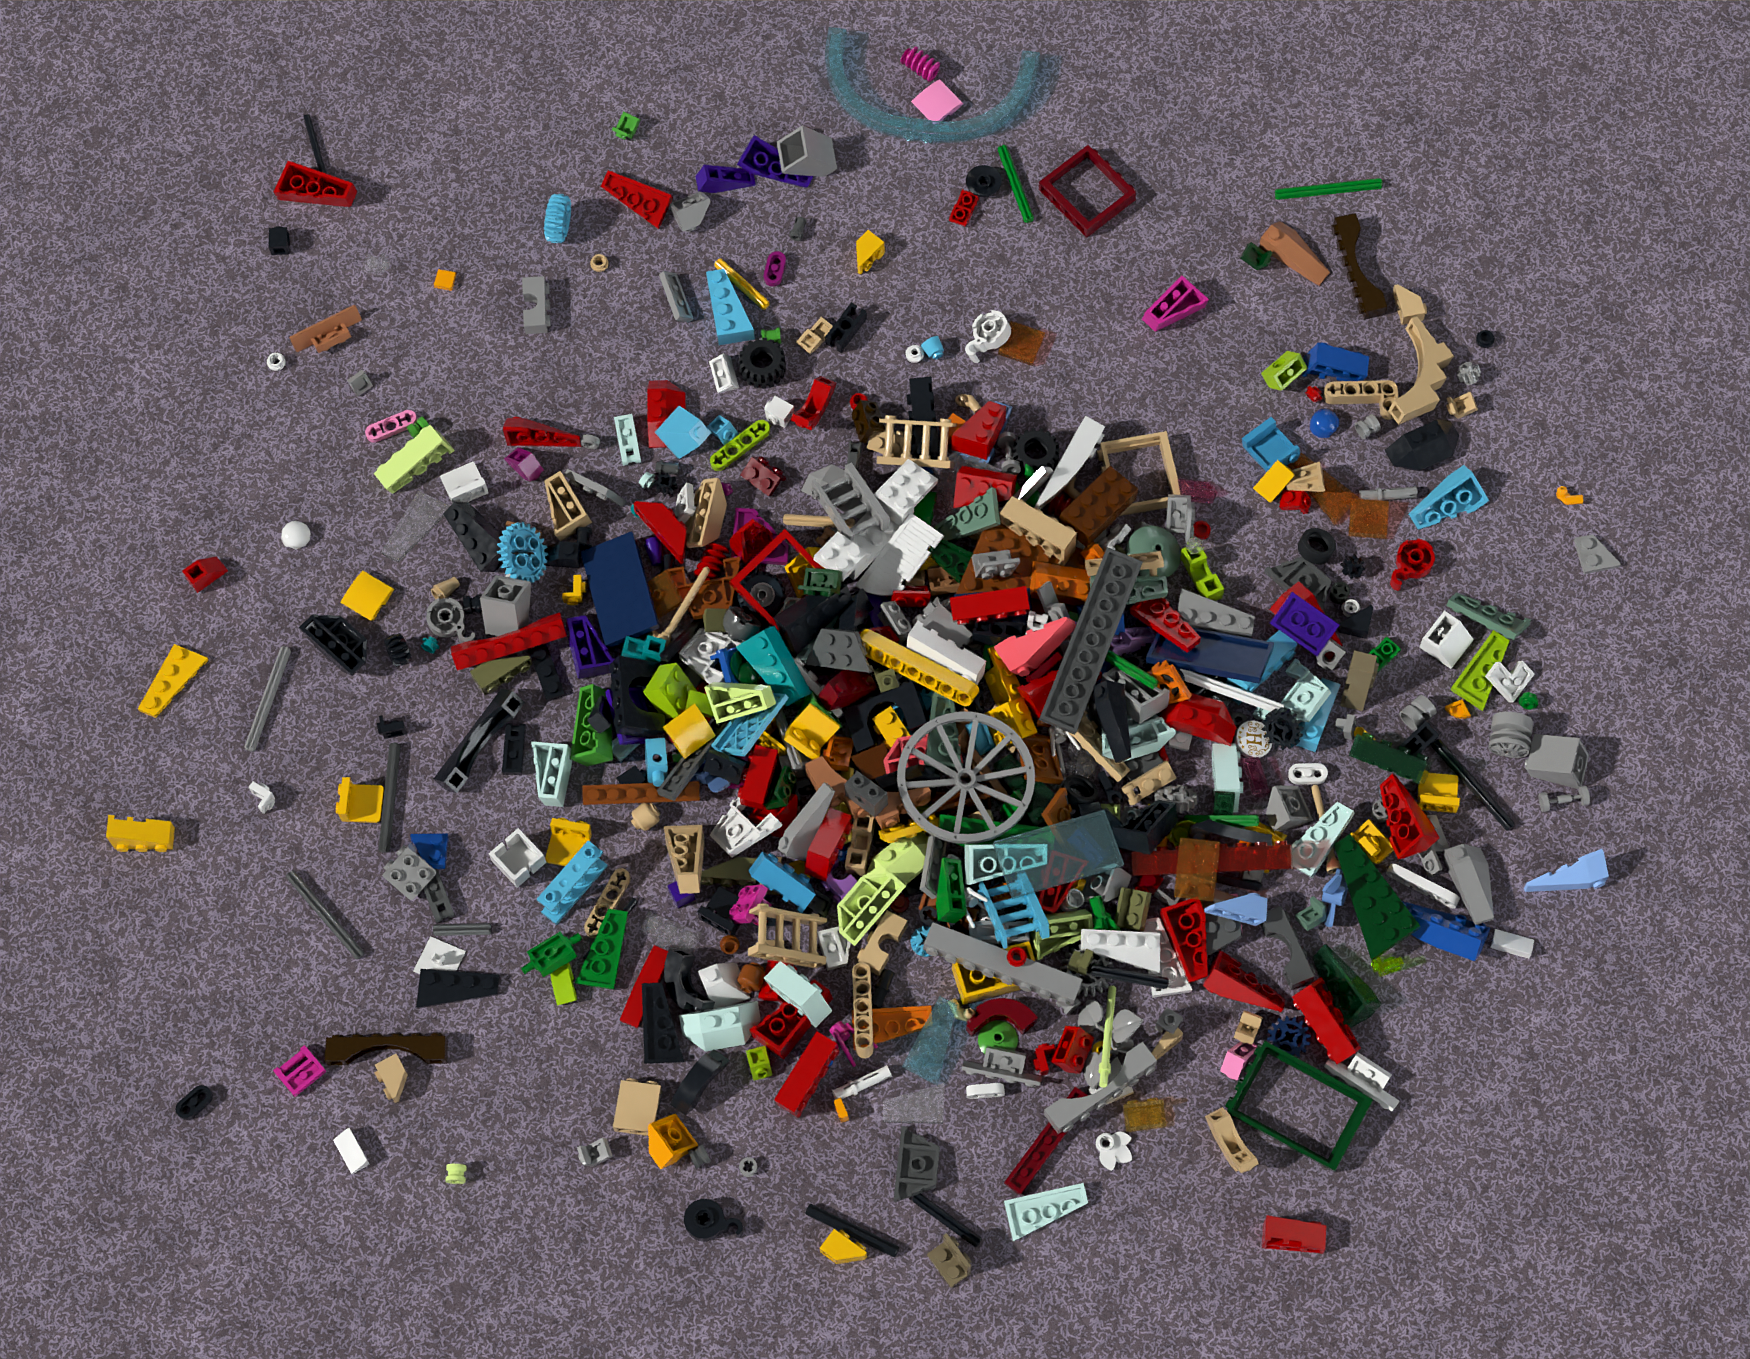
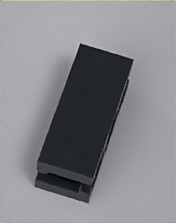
[825,302,867,353]
[972,619,1023,646]

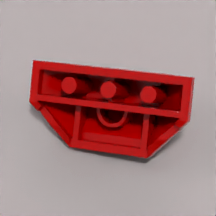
[647,380,686,448]
[633,501,687,564]
[1159,693,1236,746]

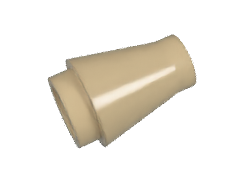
[431,577,460,599]

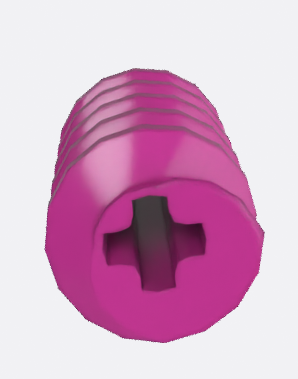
[900,46,940,83]

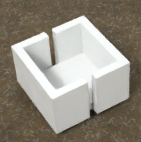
[489,828,546,888]

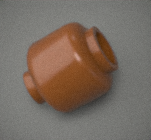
[737,962,766,993]

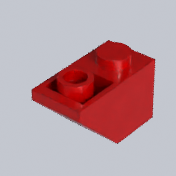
[182,556,228,593]

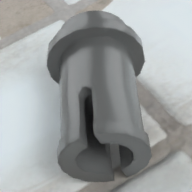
[789,217,807,241]
[655,460,679,476]

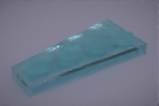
[902,996,957,1086]

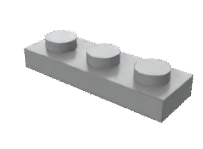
[659,271,694,323]

